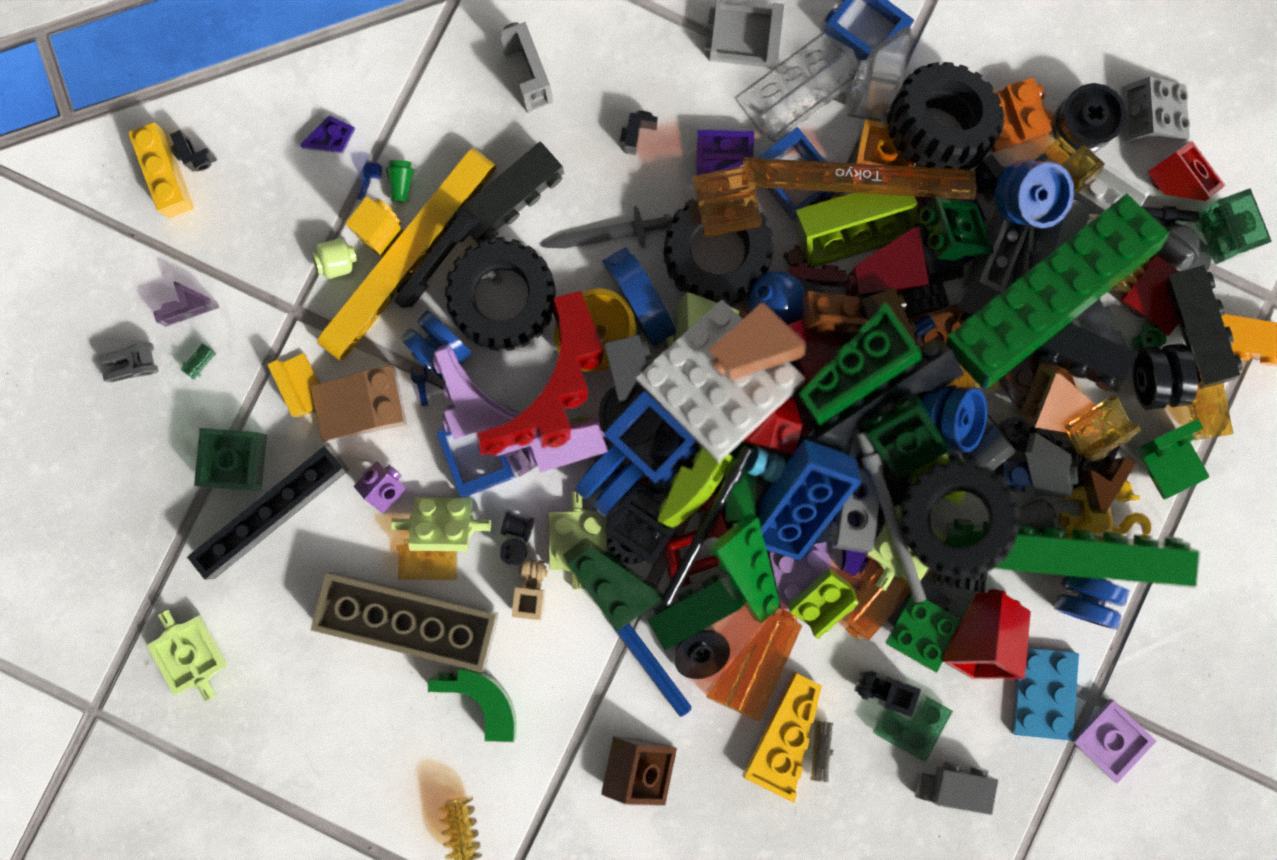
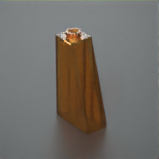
[842,558,930,641]
[705,609,803,722]

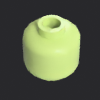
[312,238,357,279]

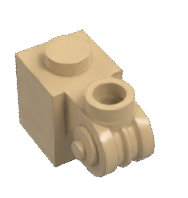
[511,558,548,620]

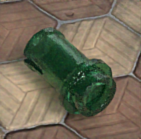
[180,343,216,380]

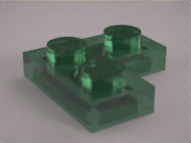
[873,695,953,762]

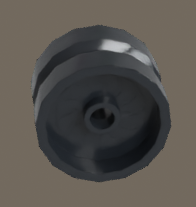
[1052,83,1126,155]
[1132,343,1198,411]
[599,383,663,446]

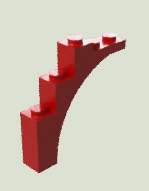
[476,291,604,455]

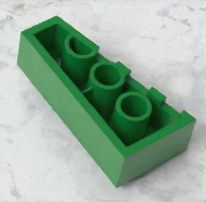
[800,302,921,425]

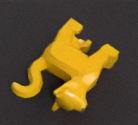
[1058,479,1152,536]

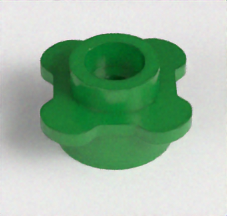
[1132,323,1167,348]

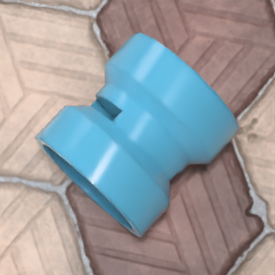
[745,445,785,483]

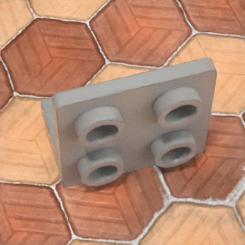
[1122,77,1190,143]

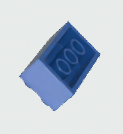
[756,439,862,560]

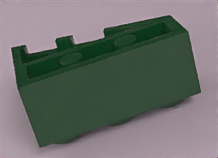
[563,538,663,632]
[648,573,744,650]

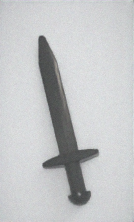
[542,206,673,249]

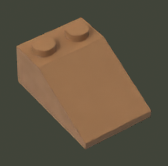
[311,365,407,442]

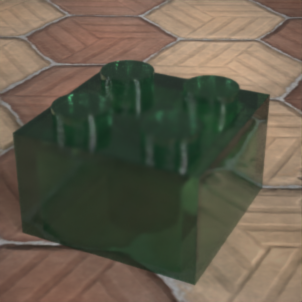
[1196,188,1272,265]
[194,428,267,492]

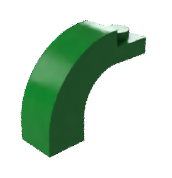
[428,667,517,742]

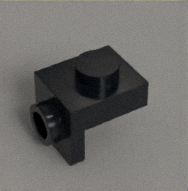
[620,110,658,155]
[169,130,217,172]

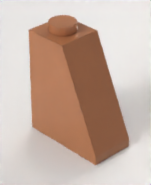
[709,302,805,381]
[1019,363,1101,436]

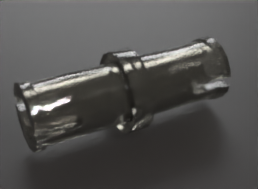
[810,720,834,782]

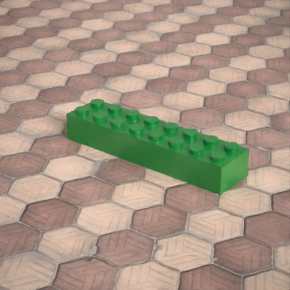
[946,193,1170,391]
[945,518,1200,587]

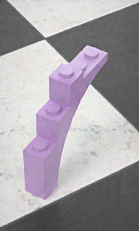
[433,344,608,473]

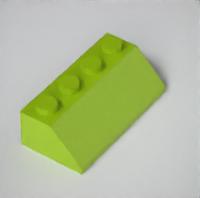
[796,177,918,268]

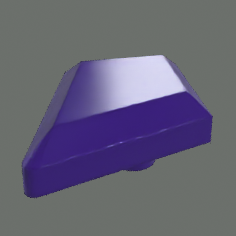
[300,115,355,153]

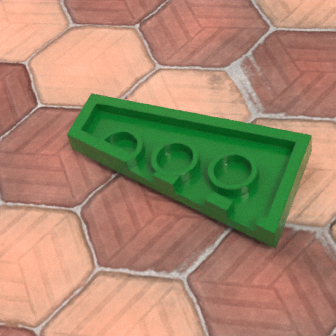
[709,514,780,623]

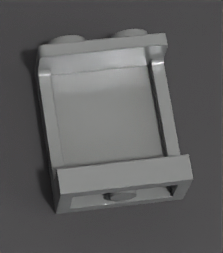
[705,0,784,68]
[499,22,554,112]

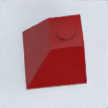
[1148,141,1226,201]
[742,395,802,454]

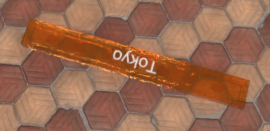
[742,157,976,200]

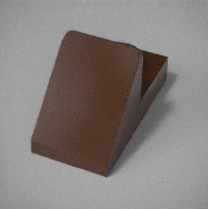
[1081,457,1136,514]

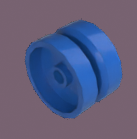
[995,160,1074,228]
[399,310,473,382]
[922,384,988,452]
[574,445,645,517]
[1054,575,1130,630]

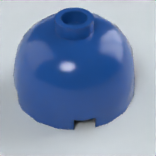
[748,271,806,326]

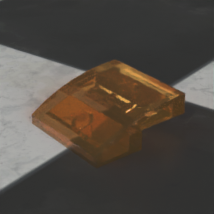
[692,165,762,238]

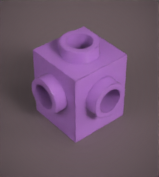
[353,461,406,513]

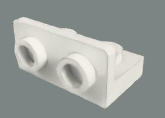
[1074,162,1149,215]

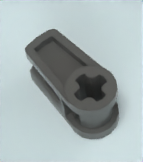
[98,343,159,383]

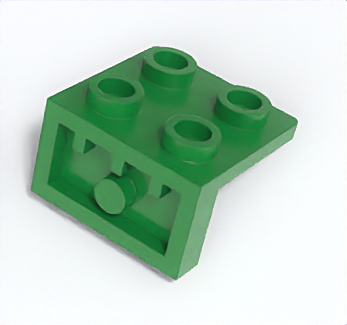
[1135,418,1209,500]
[885,594,962,673]

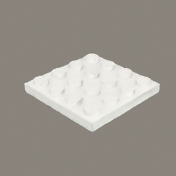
[636,300,805,463]

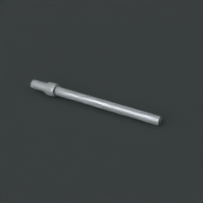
[856,431,926,603]

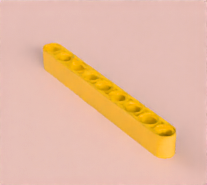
[317,148,497,361]

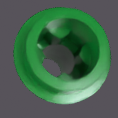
[386,160,414,202]

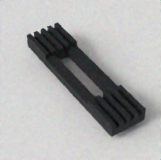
[394,212,480,308]

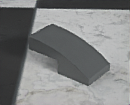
[647,430,685,493]

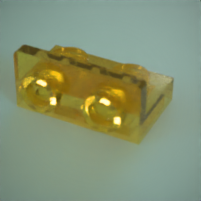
[1188,383,1233,440]
[1064,395,1141,461]
[396,539,458,580]

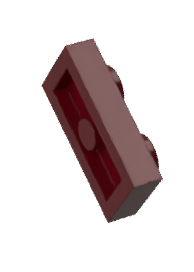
[786,263,846,287]

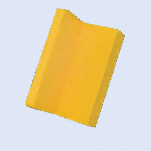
[267,353,320,418]

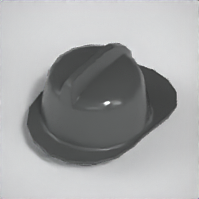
[1154,223,1211,272]

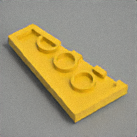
[742,671,822,803]

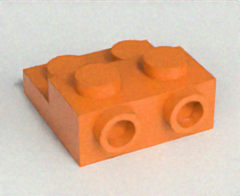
[992,77,1054,153]

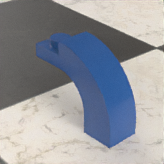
[602,247,676,346]

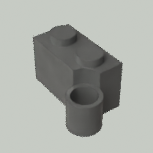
[915,761,998,815]

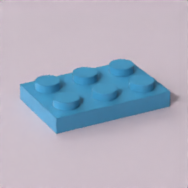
[1012,648,1079,741]

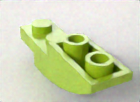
[657,447,734,528]

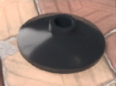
[674,630,730,679]

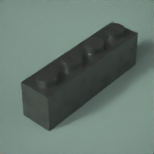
[454,141,564,245]
[1165,265,1243,389]

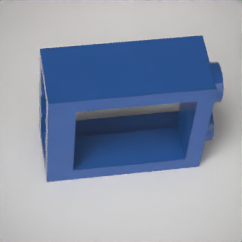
[823,0,914,73]
[751,127,840,220]
[604,391,697,484]
[436,424,517,498]

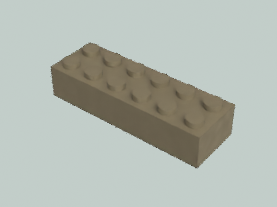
[310,572,499,672]

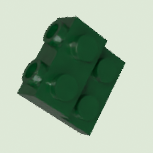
[920,196,994,261]
[865,396,950,480]

